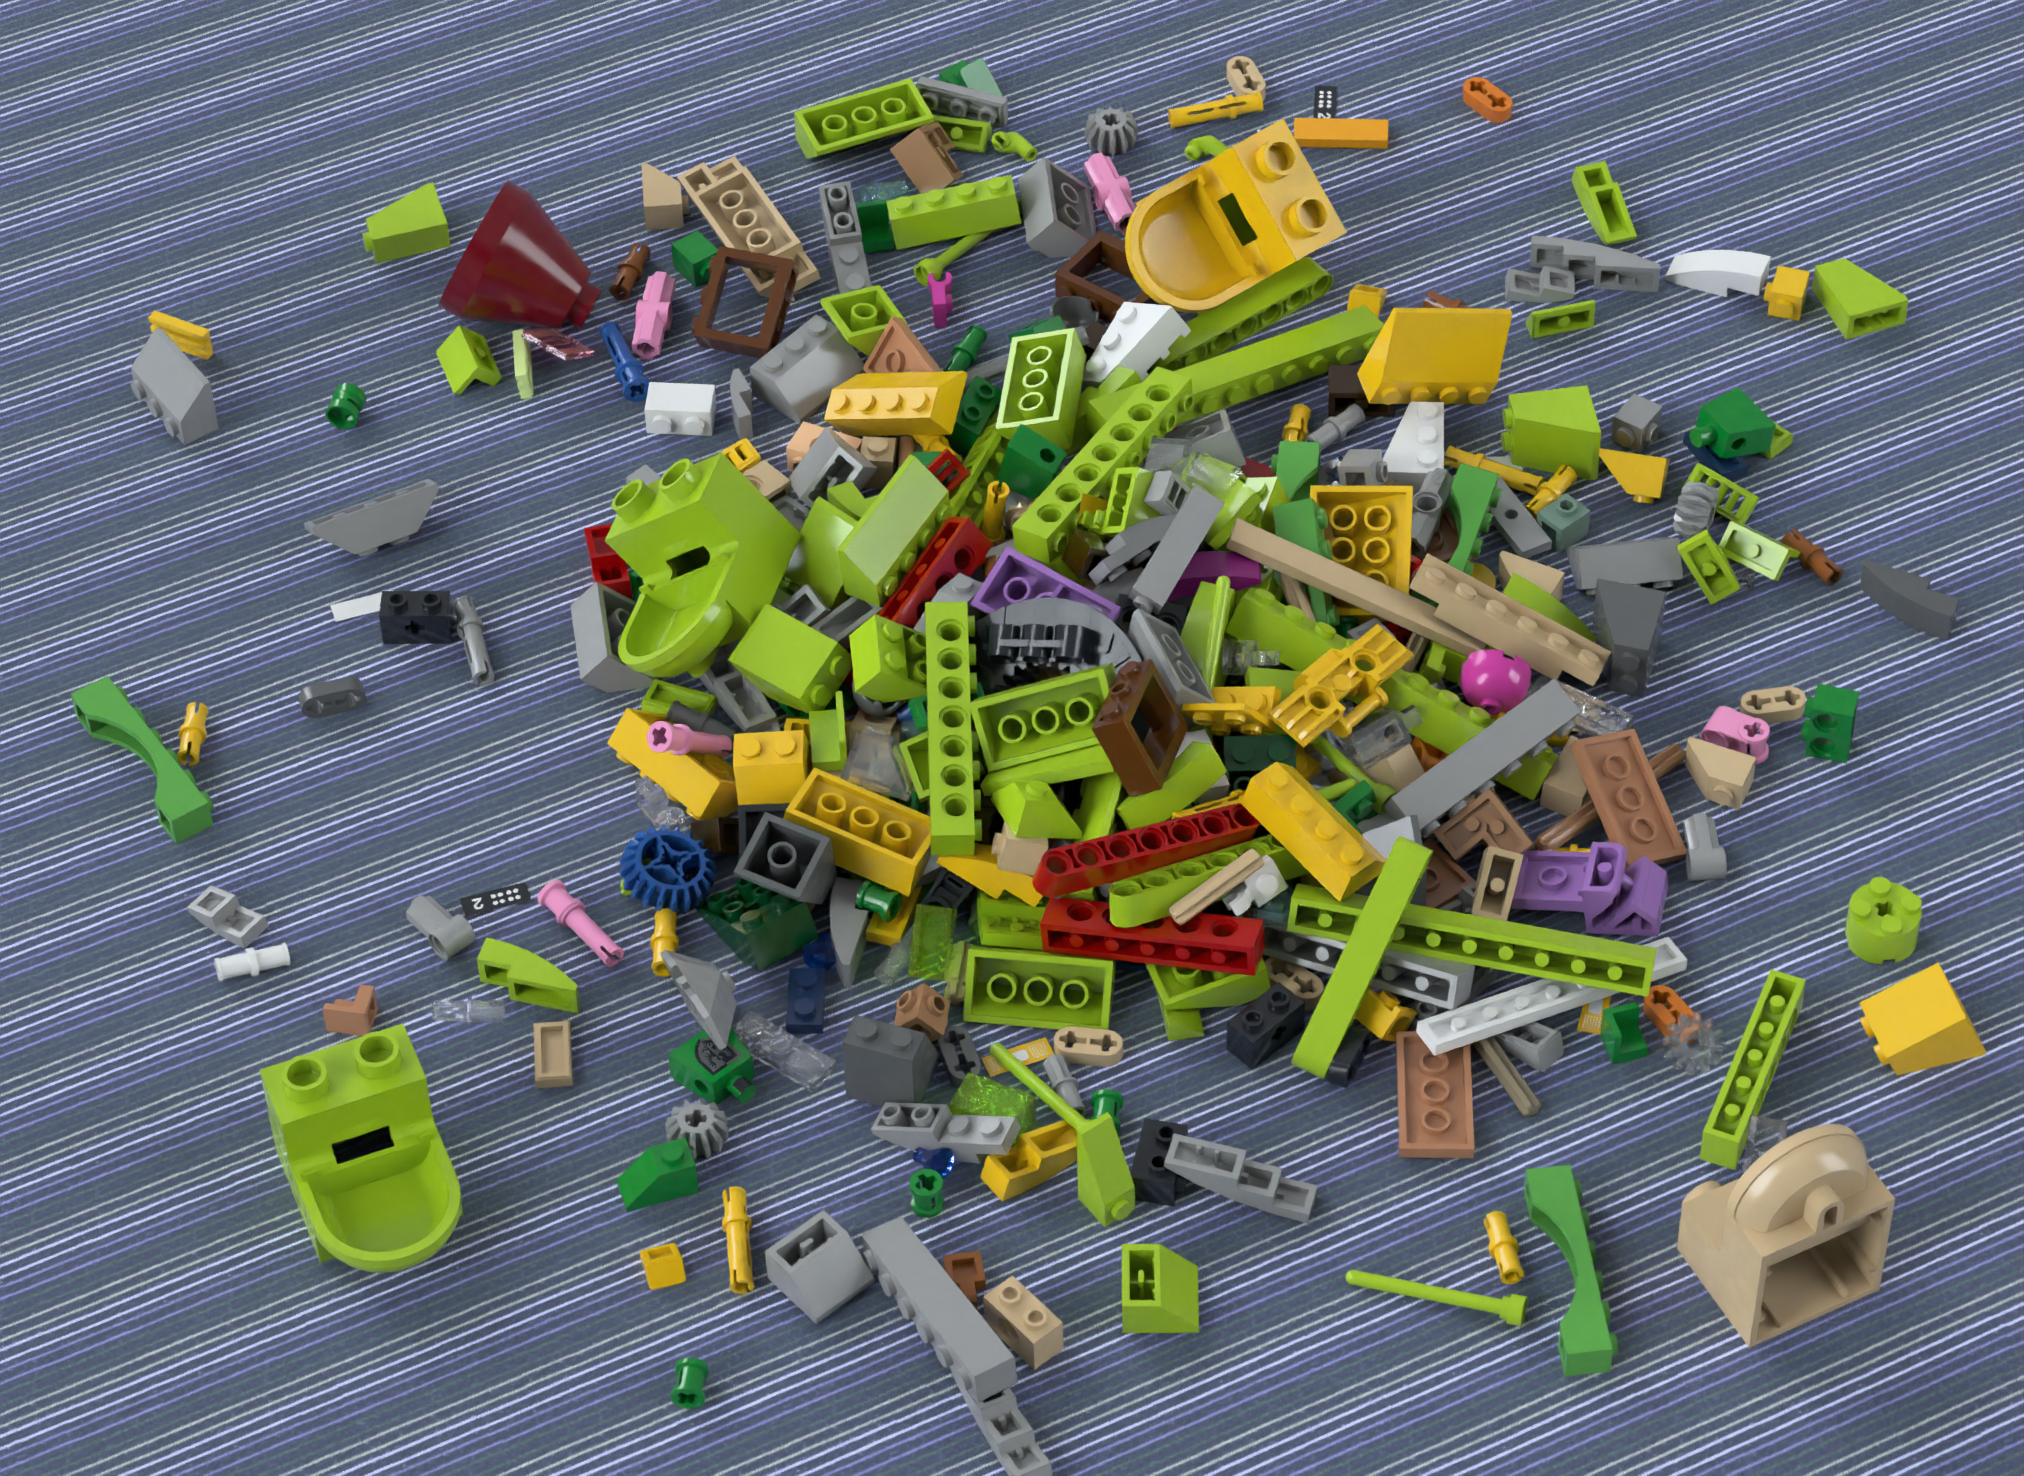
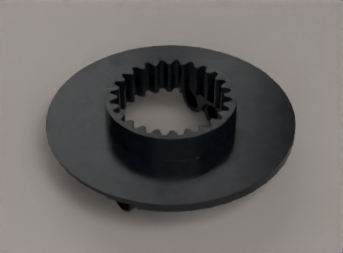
[950,597,1150,816]

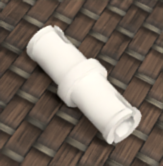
[214,943,290,981]

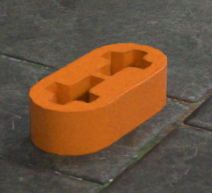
[1462,77,1513,123]
[1643,985,1699,1046]

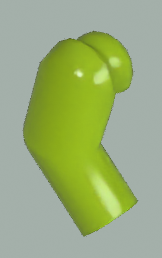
[991,131,1038,162]
[1185,135,1229,161]

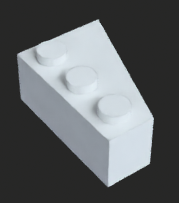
[1082,302,1191,389]
[1383,402,1444,496]

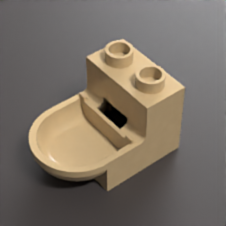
[1677,1124,1895,1348]

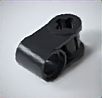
[918,867,977,928]

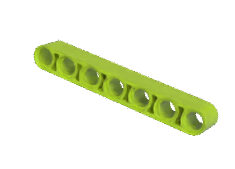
[1148,256,1333,373]
[1109,834,1310,928]
[1291,835,1433,1079]

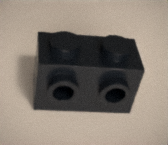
[1130,1118,1188,1206]

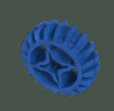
[620,824,716,914]

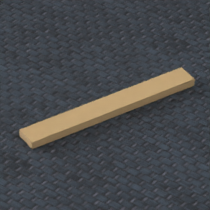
[1226,518,1486,656]

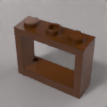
[1055,230,1161,324]
[692,246,799,358]
[1092,659,1189,797]

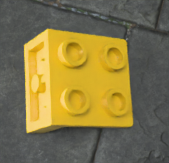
[1181,686,1282,736]

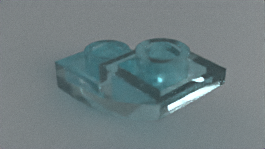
[1252,880,1295,929]

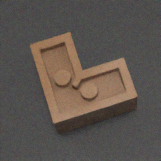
[890,121,964,194]
[1433,788,1536,861]

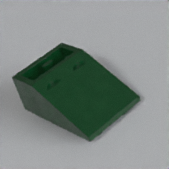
[1221,735,1297,840]
[696,878,819,971]

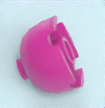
[1460,650,1532,715]

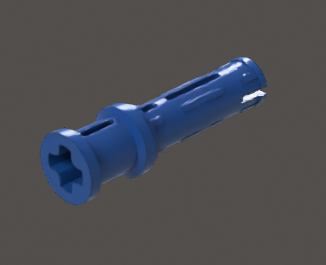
[600,321,650,402]

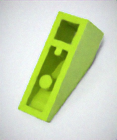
[1077,1112,1135,1227]

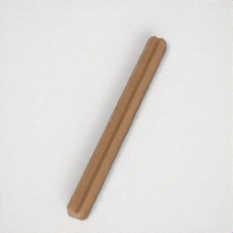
[1534,744,1686,851]

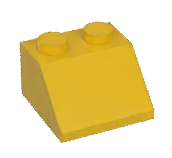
[733,730,811,805]

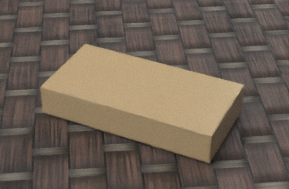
[533,1021,573,1089]

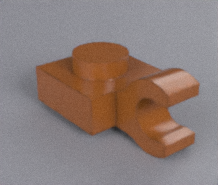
[943,1251,986,1311]

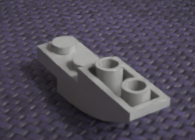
[818,181,871,294]
[1088,513,1215,585]
[871,1102,1021,1164]

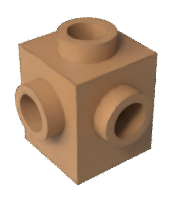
[894,983,951,1042]

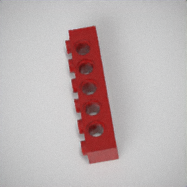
[843,517,993,691]
[1040,897,1265,976]

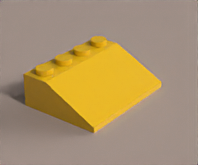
[1357,308,1512,405]
[1306,485,1413,625]

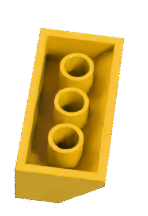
[824,371,968,436]
[607,708,738,821]
[1241,762,1386,902]
[783,767,931,896]

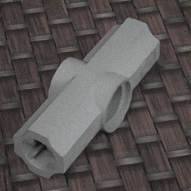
[1411,468,1454,557]

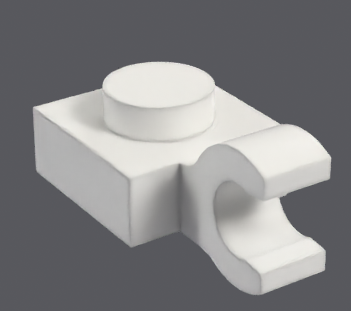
[1222,855,1288,916]

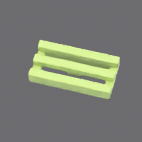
[513,329,534,399]

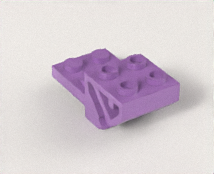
[1512,842,1668,936]

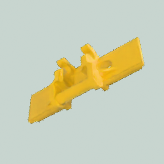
[1267,623,1414,747]

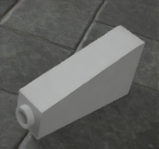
[1128,485,1225,615]

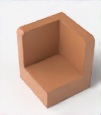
[323,984,378,1036]

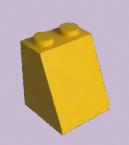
[1859,963,1987,1076]

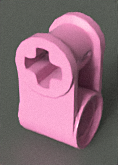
[1700,706,1770,764]

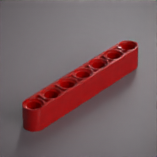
[1032,803,1260,897]

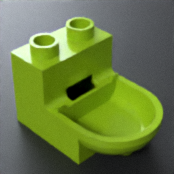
[605,453,802,678]
[260,1023,463,1273]

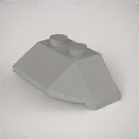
[304,479,439,556]

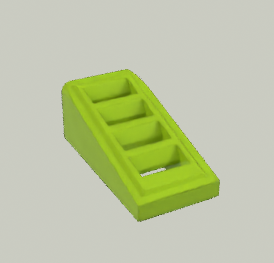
[1681,463,1760,525]

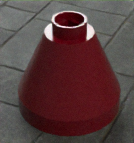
[438,180,602,329]

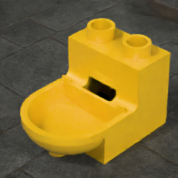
[1125,118,1347,316]

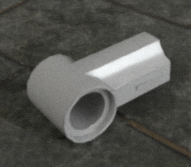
[1683,813,1727,881]
[406,894,476,960]

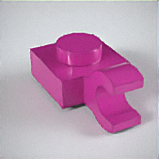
[928,272,953,328]

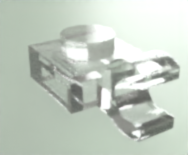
[1222,639,1280,675]
[635,776,686,831]

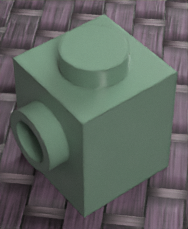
[1537,493,1590,554]

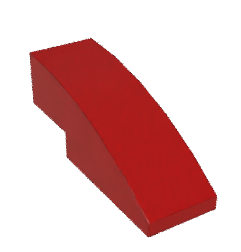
[584,523,633,600]

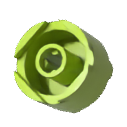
[1845,877,1922,964]

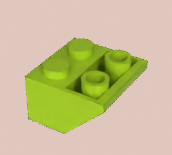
[849,614,927,703]
[1122,1244,1199,1333]

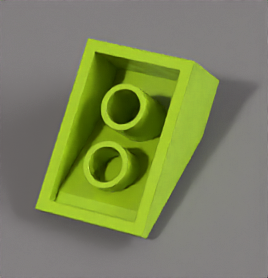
[1145,914,1271,1010]

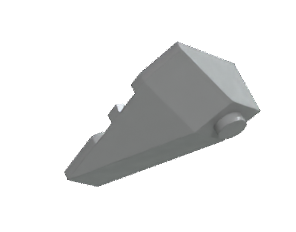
[659,950,737,1050]

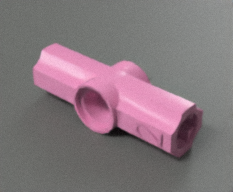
[1084,152,1136,235]
[632,271,676,360]

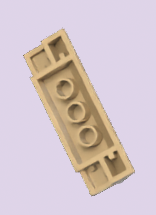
[676,156,820,302]
[1409,553,1611,686]

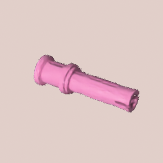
[647,721,732,757]
[537,880,624,967]

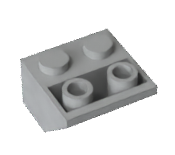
[788,427,877,508]
[765,1210,874,1324]

